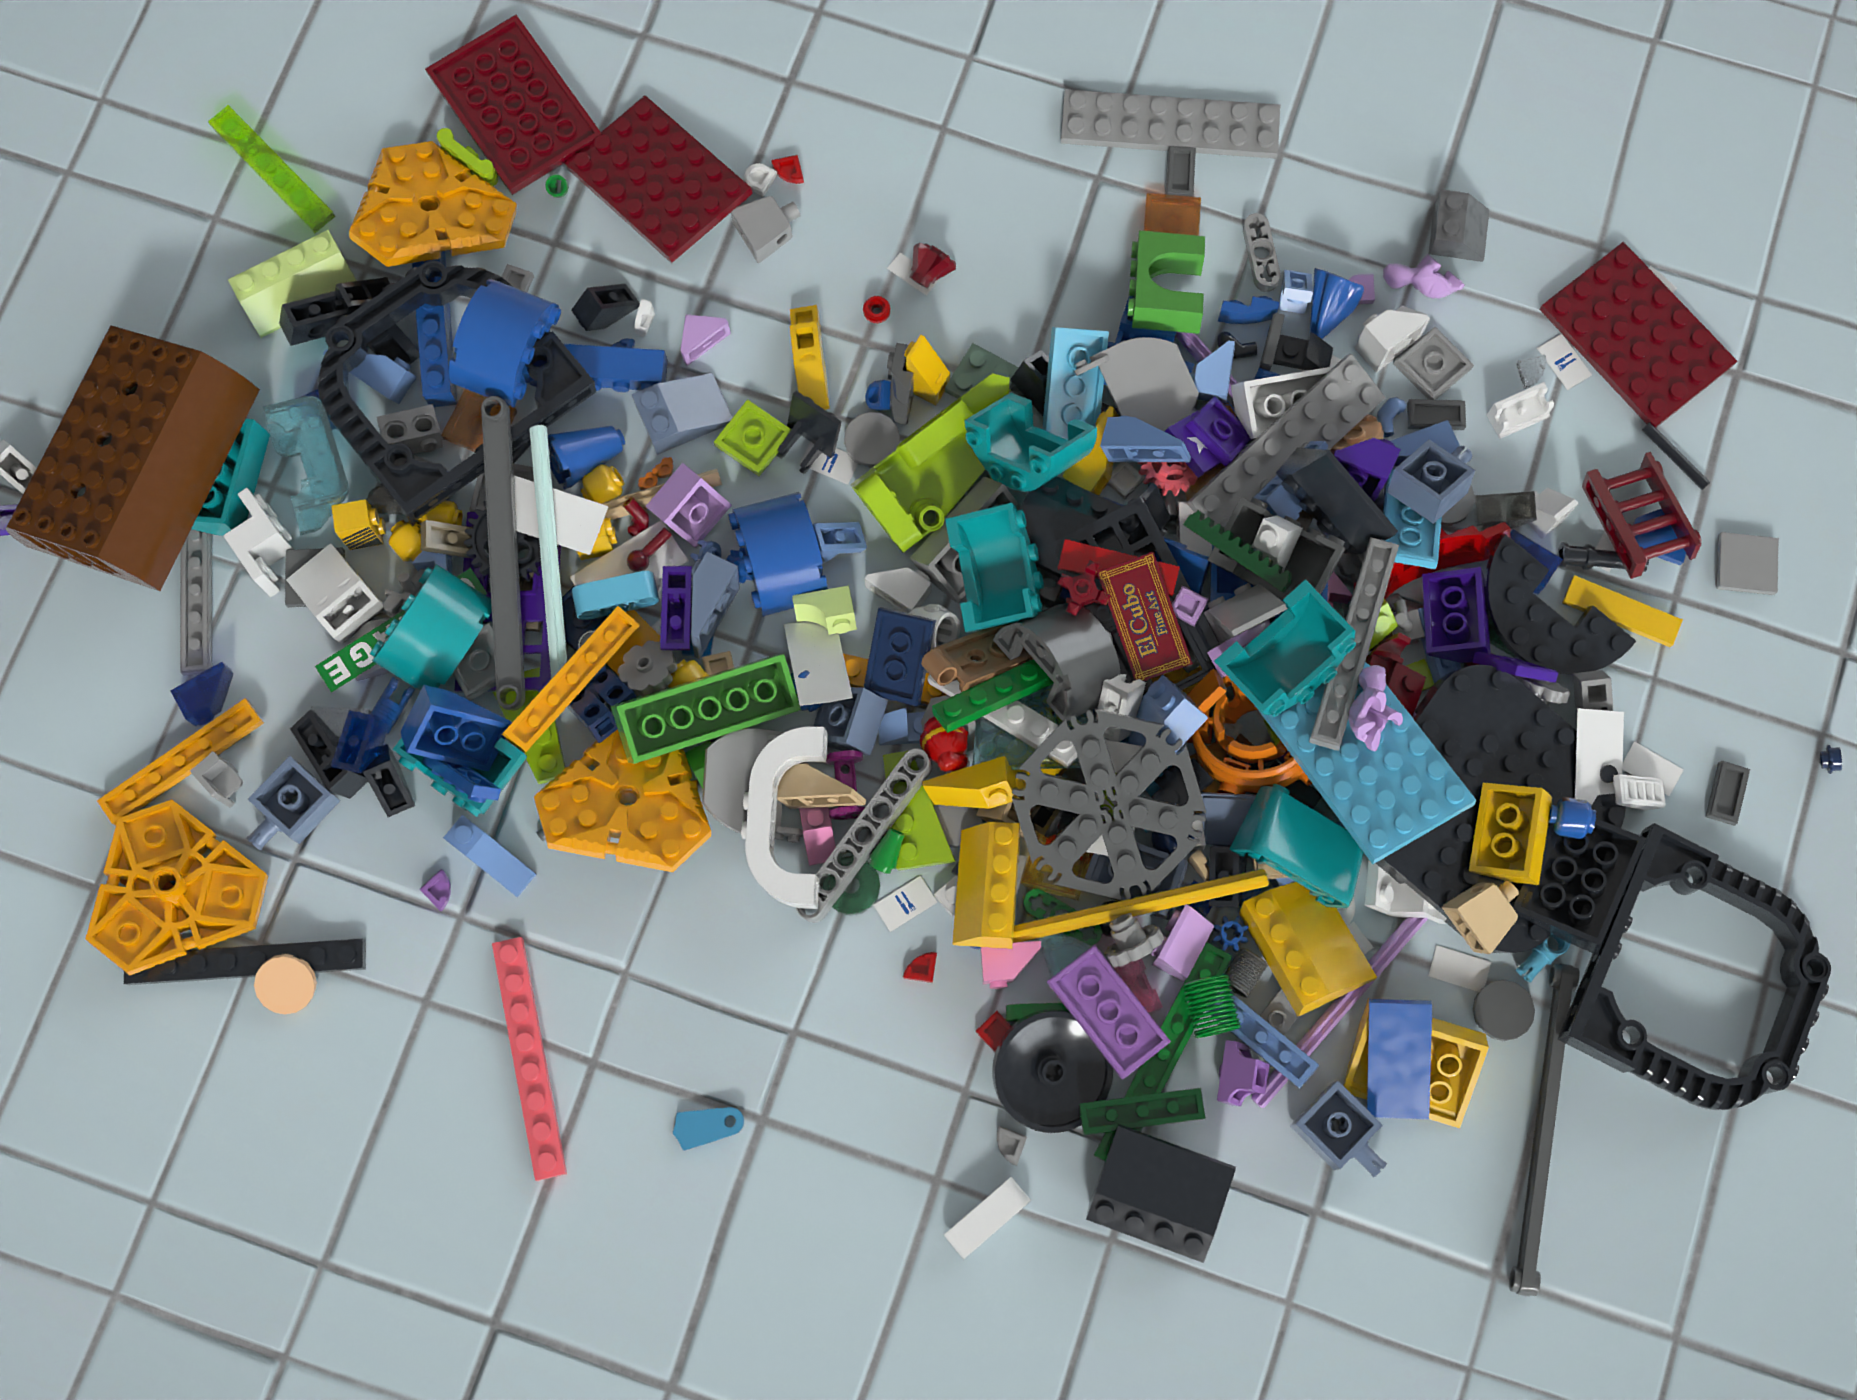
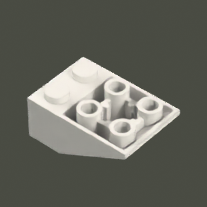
[286,543,384,644]

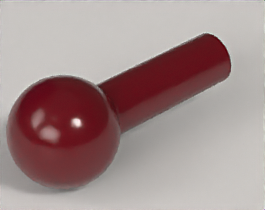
[627,527,672,572]

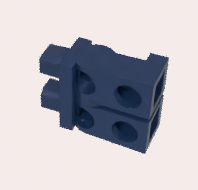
[567,665,637,743]

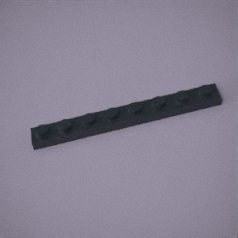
[123,939,366,985]

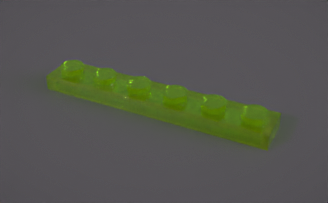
[208,105,336,233]

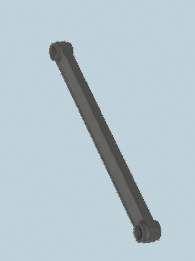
[481,396,526,711]
[1509,963,1580,1297]

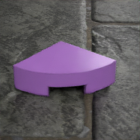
[419,869,451,911]

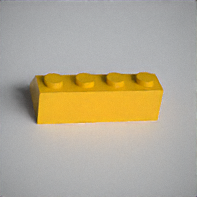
[952,822,1020,949]

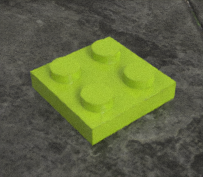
[714,399,792,477]

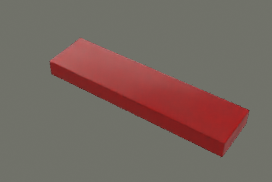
[1058,539,1180,597]

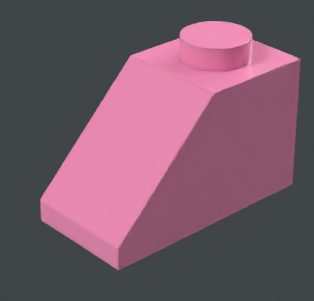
[980,941,1041,989]

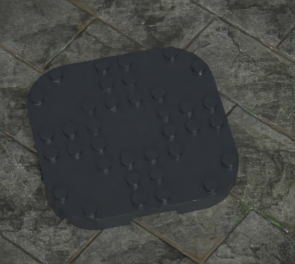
[1376,665,1626,953]

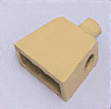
[1442,881,1519,954]

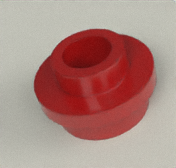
[863,296,891,323]

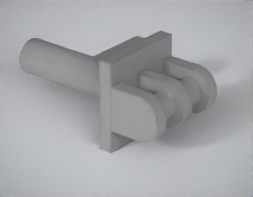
[383,569,425,618]
[1393,600,1425,645]

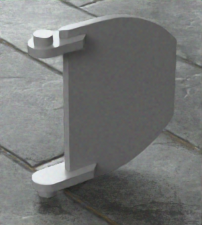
[1074,338,1199,431]
[702,729,803,843]

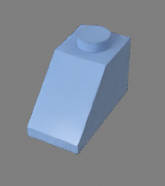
[1190,340,1235,403]

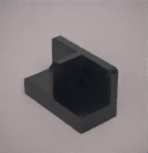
[367,324,419,365]

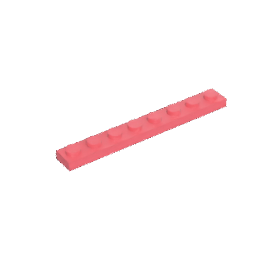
[492,937,567,1181]

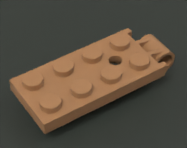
[921,621,1033,692]

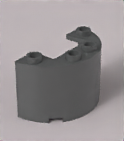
[1208,497,1345,600]
[993,603,1120,721]

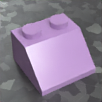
[646,463,732,548]

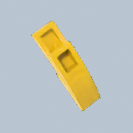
[790,305,830,410]

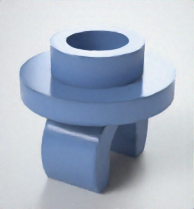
[690,540,722,562]

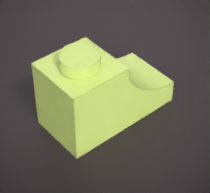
[792,585,857,635]

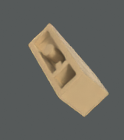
[777,762,866,809]

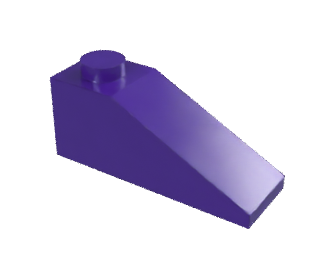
[660,566,693,651]

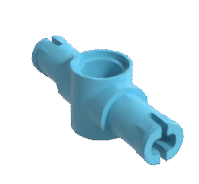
[1516,934,1570,983]

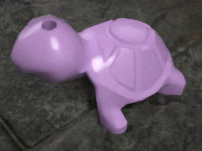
[1383,254,1465,299]
[1348,665,1403,751]

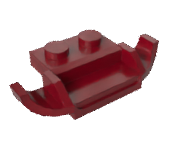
[1365,632,1427,718]

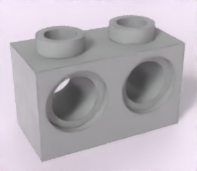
[377,404,443,459]

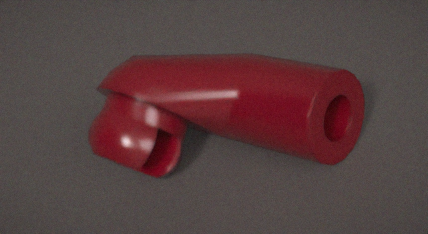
[622,497,649,537]

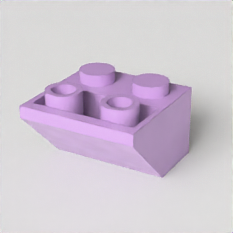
[1151,904,1214,982]

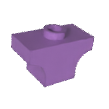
[1217,1040,1270,1107]

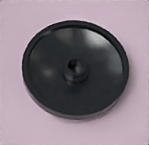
[992,1010,1113,1133]

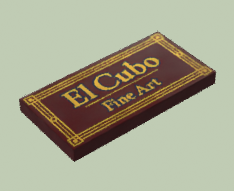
[1097,552,1193,681]

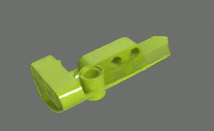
[850,373,1010,553]

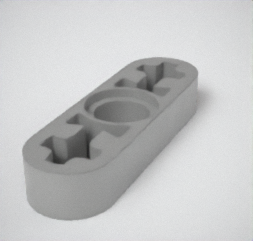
[1243,213,1280,292]

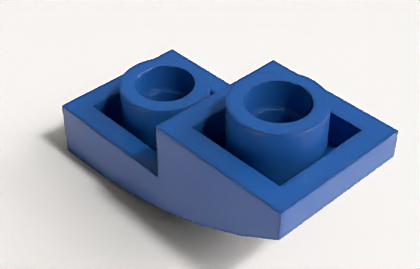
[1218,296,1280,324]

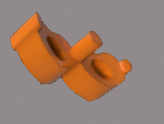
[638,457,674,490]

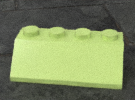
[228,230,357,338]

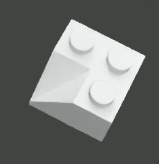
[1354,306,1430,373]

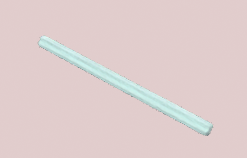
[530,425,567,679]

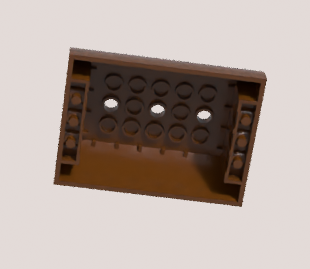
[6,325,260,591]

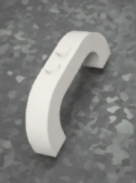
[741,727,828,909]

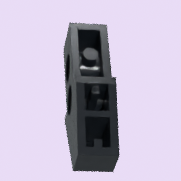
[279,277,390,346]

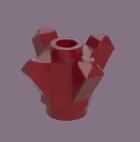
[909,243,956,289]
[1058,560,1111,616]

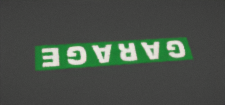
[315,568,487,693]

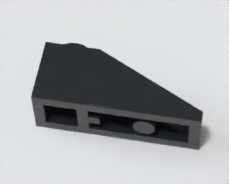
[290,709,368,799]

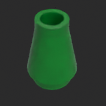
[869,828,905,874]

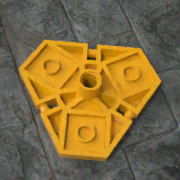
[349,141,517,267]
[534,729,711,872]
[85,799,268,975]

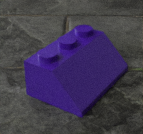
[1334,438,1401,502]
[1422,567,1491,663]

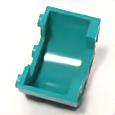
[964,393,1097,492]
[945,503,1044,633]
[370,564,492,691]
[1214,579,1356,717]
[392,737,527,817]

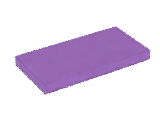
[1047,945,1171,1080]

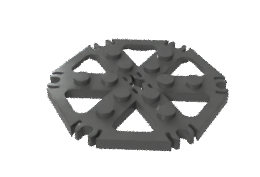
[1012,708,1207,900]

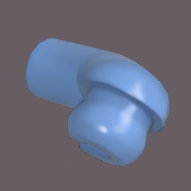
[1377,397,1406,437]

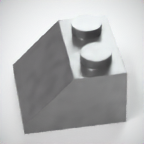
[1428,189,1490,262]

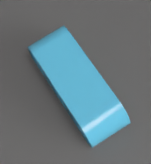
[572,571,659,620]

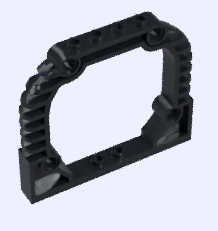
[318,261,596,524]
[1557,823,1831,1110]

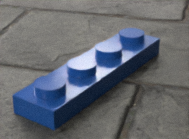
[422,757,501,803]

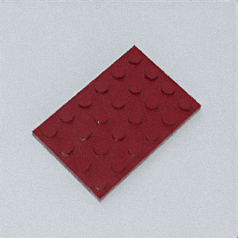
[425,14,602,195]
[565,95,753,264]
[1539,241,1738,428]

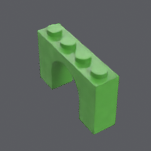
[1127,230,1205,334]

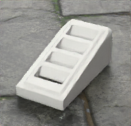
[1613,774,1666,811]

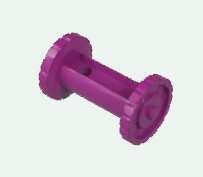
[825,750,865,820]

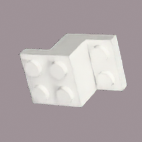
[223,488,294,597]
[1365,860,1447,924]

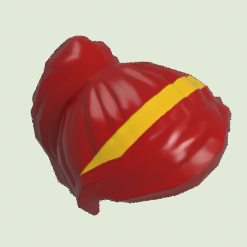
[919,716,970,773]

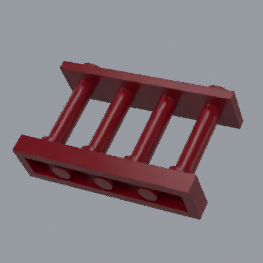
[1582,452,1702,579]

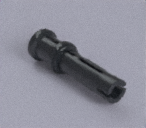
[1557,542,1649,572]

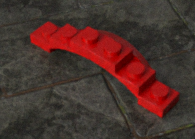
[1353,522,1511,600]

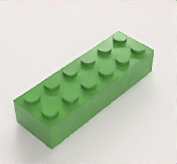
[611,654,801,764]

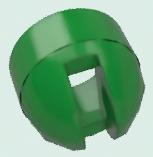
[545,175,569,198]

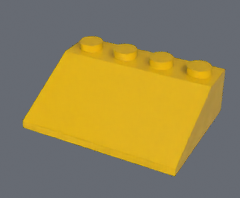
[1239,882,1377,1017]
[1343,998,1489,1128]

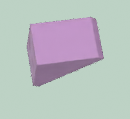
[681,315,731,366]

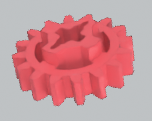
[1138,462,1198,496]

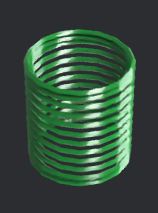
[1182,974,1242,1038]

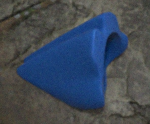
[1309,268,1364,339]

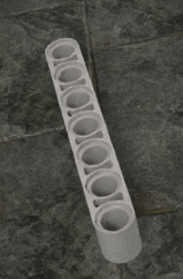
[796,748,932,923]

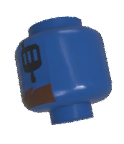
[1548,797,1596,839]

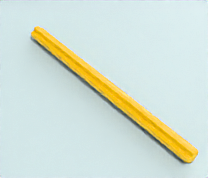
[1013,869,1269,943]

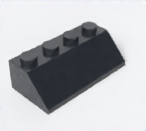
[1276,447,1398,554]

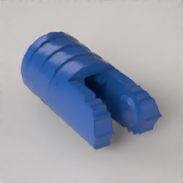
[366,677,415,734]

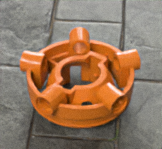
[1186,676,1312,795]

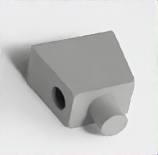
[731,196,801,263]

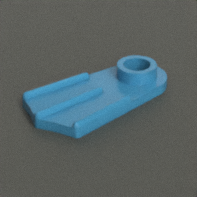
[673,1107,744,1151]

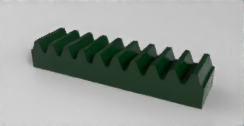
[1183,510,1292,593]
[1079,1088,1206,1135]

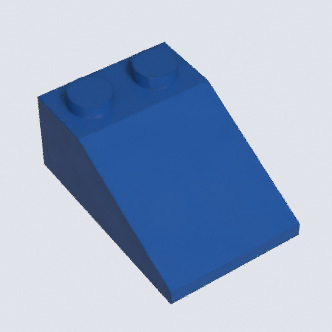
[400,685,512,772]

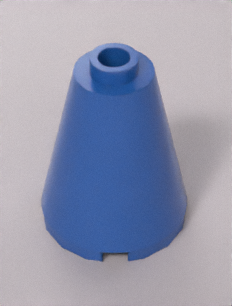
[548,426,625,489]

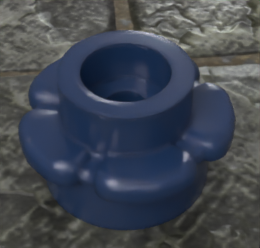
[1820,745,1842,774]

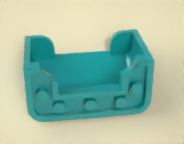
[1229,784,1364,908]

